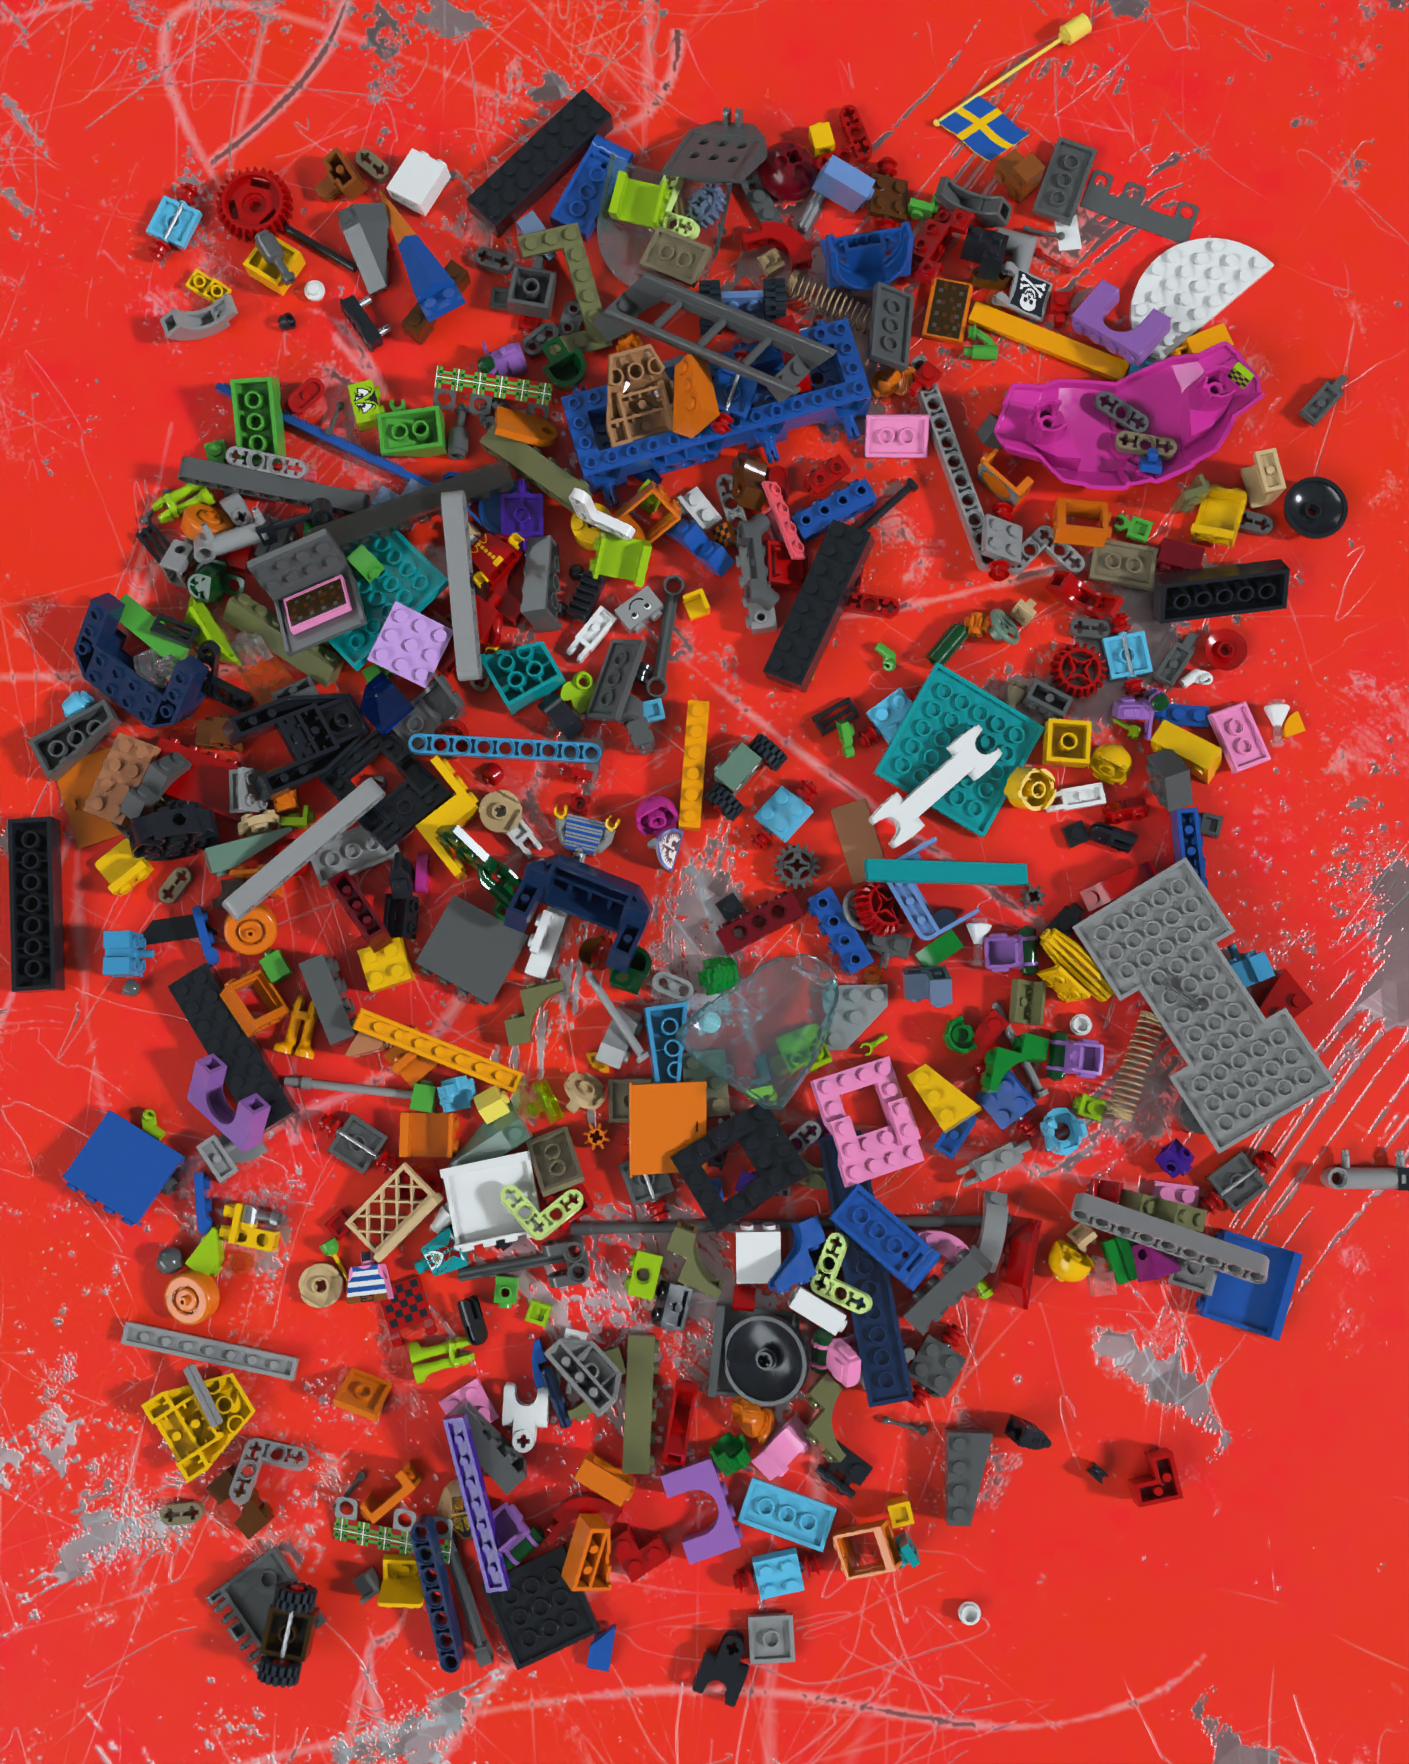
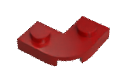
[974,1008,1010,1059]

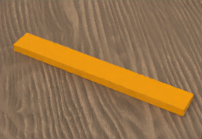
[968,301,1129,382]
[352,1008,523,1093]

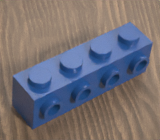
[791,478,877,545]
[1170,807,1208,889]
[806,887,874,976]

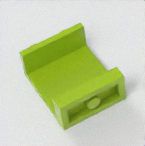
[608,171,671,229]
[589,532,652,587]

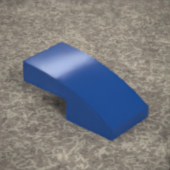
[532,1337,548,1389]

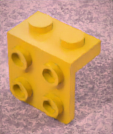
[95,838,155,897]
[377,1554,430,1609]

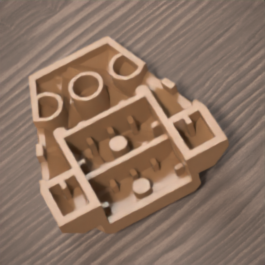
[606,344,674,448]

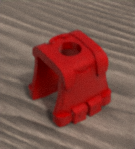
[542,1183,594,1232]

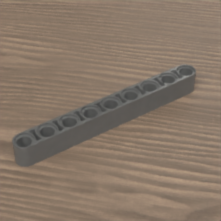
[177,456,370,518]

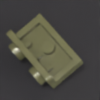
[1172,473,1210,514]
[1008,979,1046,1025]

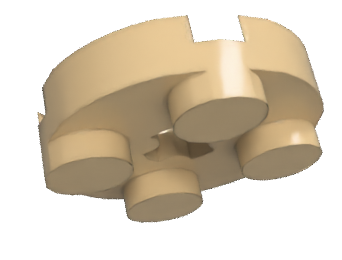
[479,790,523,834]
[237,810,282,837]
[298,1263,344,1308]

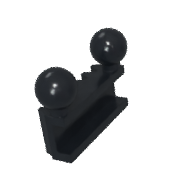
[557,564,607,624]

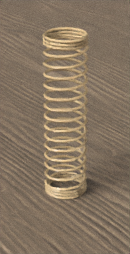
[785,269,872,337]
[1105,1010,1163,1122]

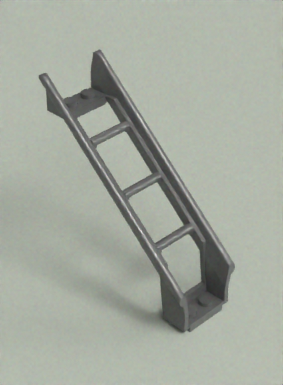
[592,272,837,403]

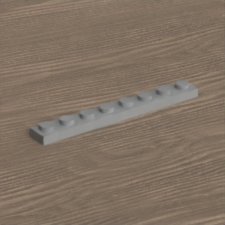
[120,1320,300,1381]

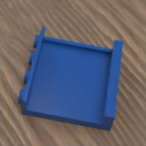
[62,1110,187,1227]
[1195,1228,1303,1341]

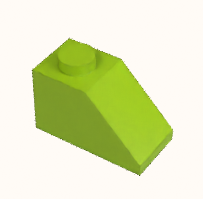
[185,1226,225,1278]

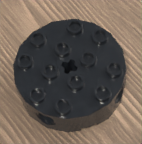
[127,804,220,861]

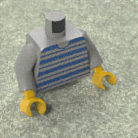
[554,804,620,863]

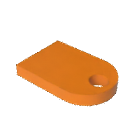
[495,406,558,447]

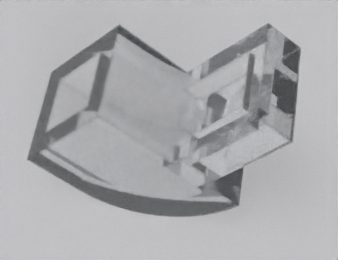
[134,648,180,688]

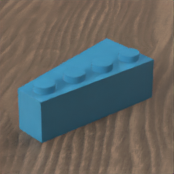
[643,1002,688,1083]

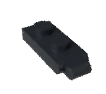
[1036,902,1085,956]

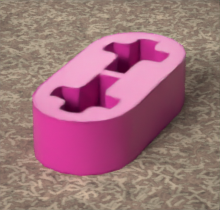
[415,852,431,893]

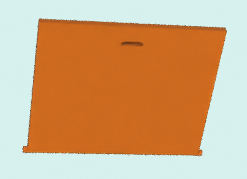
[57,746,132,850]
[629,1081,707,1178]

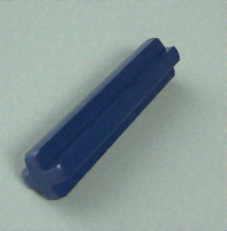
[541,1366,572,1429]

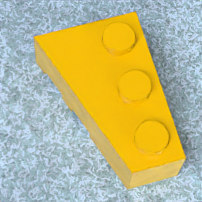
[907,1064,982,1133]

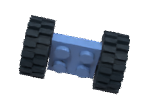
[699,278,786,335]

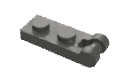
[738,171,782,223]

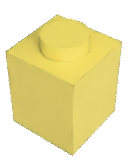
[473,1085,510,1124]

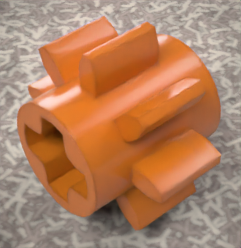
[615,332,643,352]
[964,612,990,638]
[583,1123,610,1150]

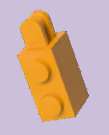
[1170,323,1234,356]

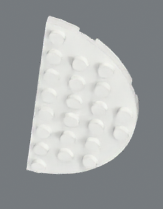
[1129,238,1274,363]

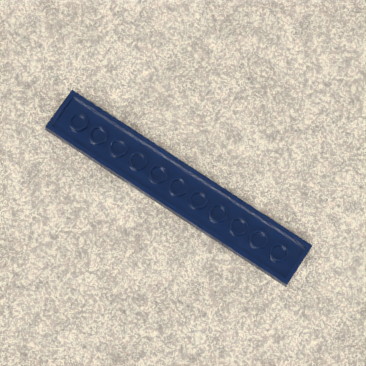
[818,1130,914,1408]

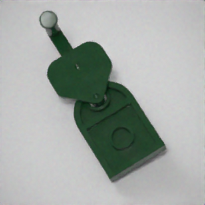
[436,825,522,909]

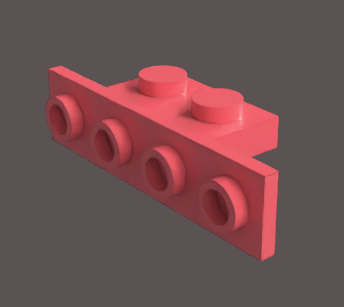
[761,481,807,560]

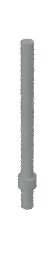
[284,1076,413,1099]

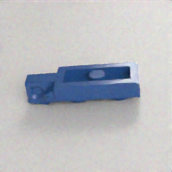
[1153,704,1210,729]
[934,1103,978,1160]

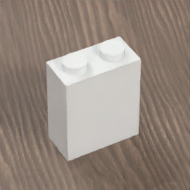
[386,148,451,216]
[736,1222,781,1284]
[787,1284,848,1336]

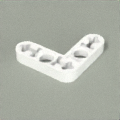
[569,488,636,541]

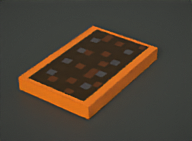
[921,277,974,345]

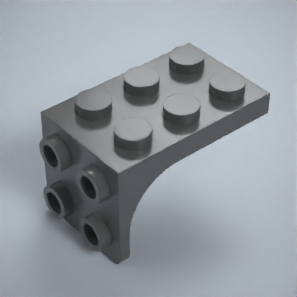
[386,672,466,750]

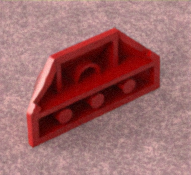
[999,1219,1042,1310]

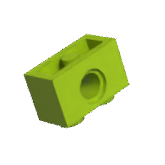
[624,1249,664,1301]

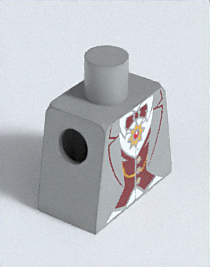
[159,536,199,589]

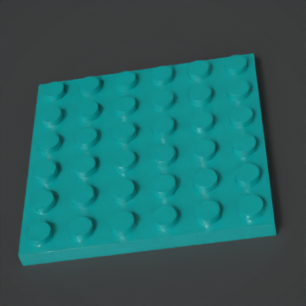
[328,505,449,671]
[873,662,1045,838]

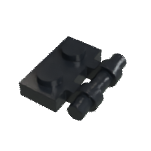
[814,1439,873,1499]

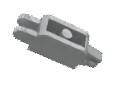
[956,1140,1032,1188]

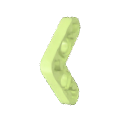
[655,175,700,240]
[500,1185,583,1240]
[810,1232,873,1314]

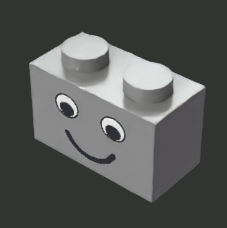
[614,585,664,635]

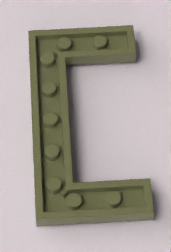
[517,222,613,355]

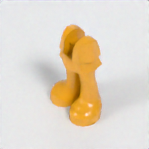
[273,995,318,1060]

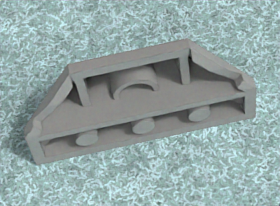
[544,1338,622,1417]

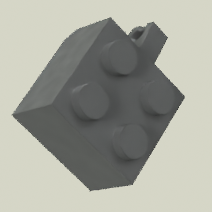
[507,256,557,320]
[1146,749,1193,812]

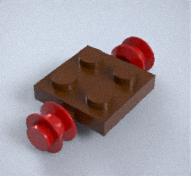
[867,157,908,231]

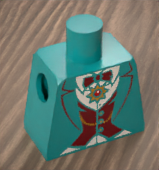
[414,1226,471,1277]

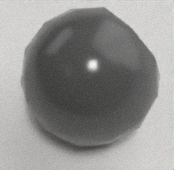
[156,1247,184,1275]

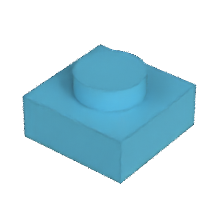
[643,698,666,723]

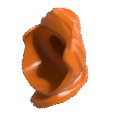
[868,365,916,398]
[731,1396,776,1445]

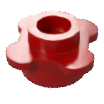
[568,793,591,816]

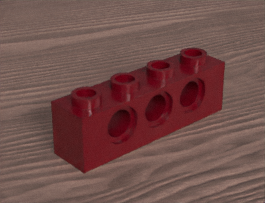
[327,869,393,953]
[716,891,804,956]

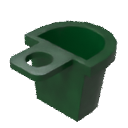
[542,337,587,392]
[187,558,246,603]
[606,947,652,995]

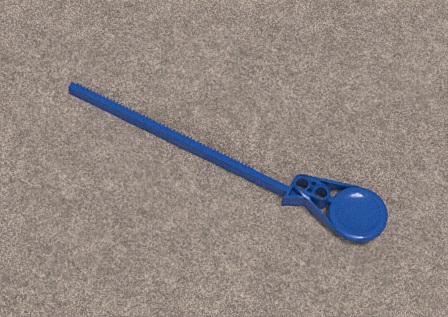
[215,382,533,535]

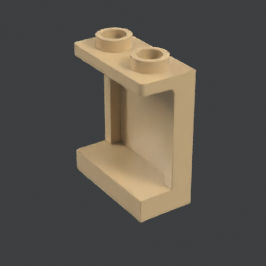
[1240,448,1286,509]

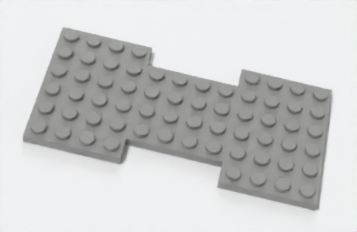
[1072,857,1337,1154]

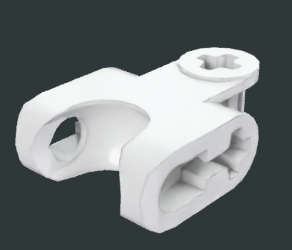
[502,1382,550,1453]

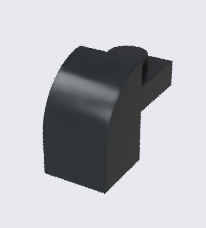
[537,692,585,740]

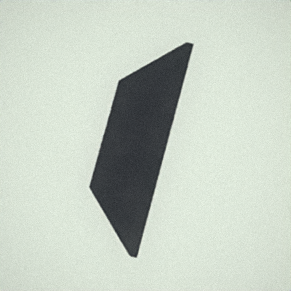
[143,915,218,945]

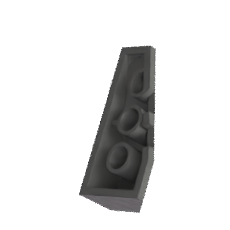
[338,202,390,296]

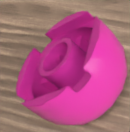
[635,795,679,837]

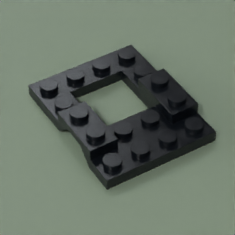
[318,723,453,851]
[670,1100,811,1234]

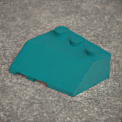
[481,641,566,715]

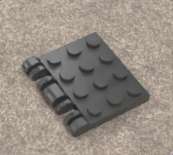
[205,1545,327,1674]

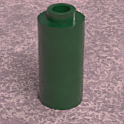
[926,623,969,666]

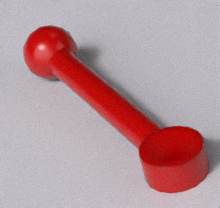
[1034,248,1072,274]

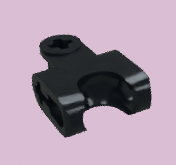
[693,1629,749,1707]

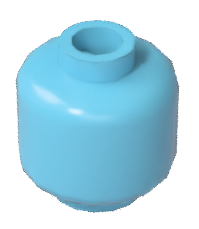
[62,691,95,719]

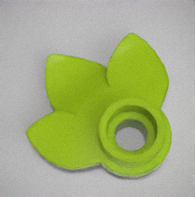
[560,671,595,714]

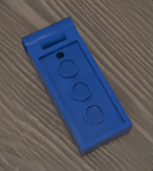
[550,134,634,242]
[828,1184,942,1291]

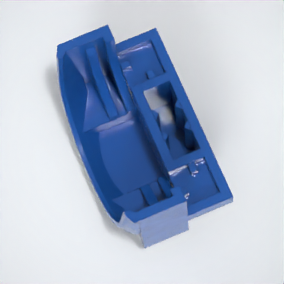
[821,221,914,292]

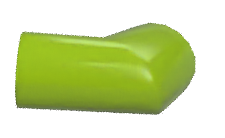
[141,1109,166,1141]

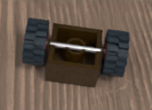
[257,1581,320,1688]

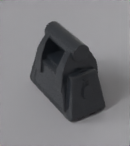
[389,852,415,900]
[1004,1414,1052,1450]

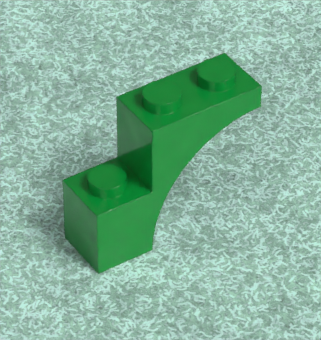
[980,1032,1050,1094]

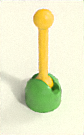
[319,1237,349,1288]

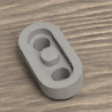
[652,971,694,1001]

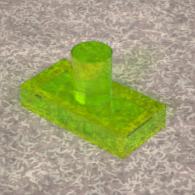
[527,1079,565,1124]

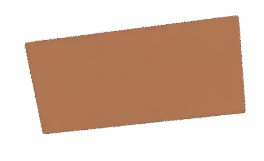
[830,799,884,884]

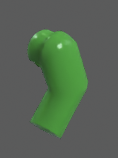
[874,642,897,671]

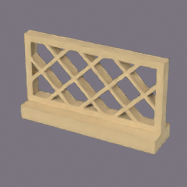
[345,1162,444,1263]

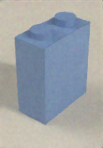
[812,154,875,213]

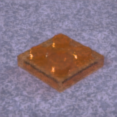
[238,652,296,706]

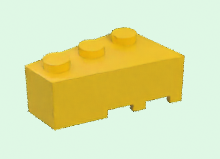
[1150,719,1222,784]

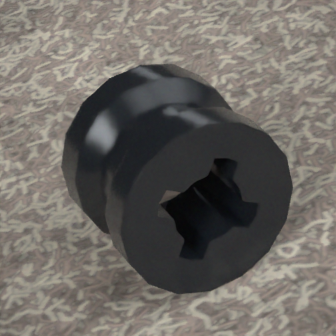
[634,662,653,685]

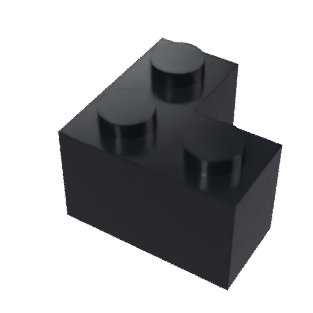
[960,226,1009,282]

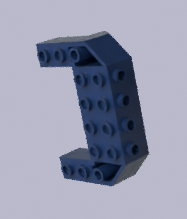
[73,592,209,728]
[504,854,653,973]

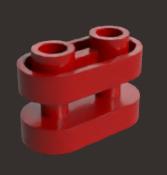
[285,378,325,416]

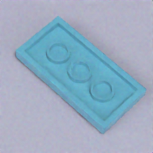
[737,1476,837,1552]

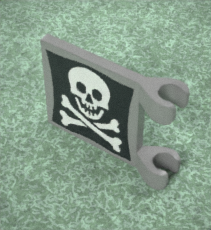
[992,261,1053,323]

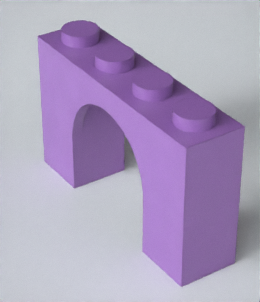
[1071,279,1171,367]
[187,1053,271,1153]
[660,1454,743,1565]

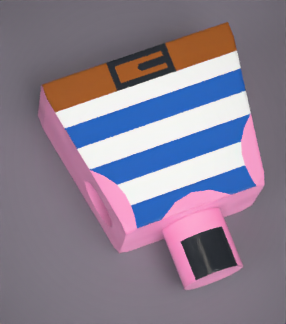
[346,1251,394,1304]

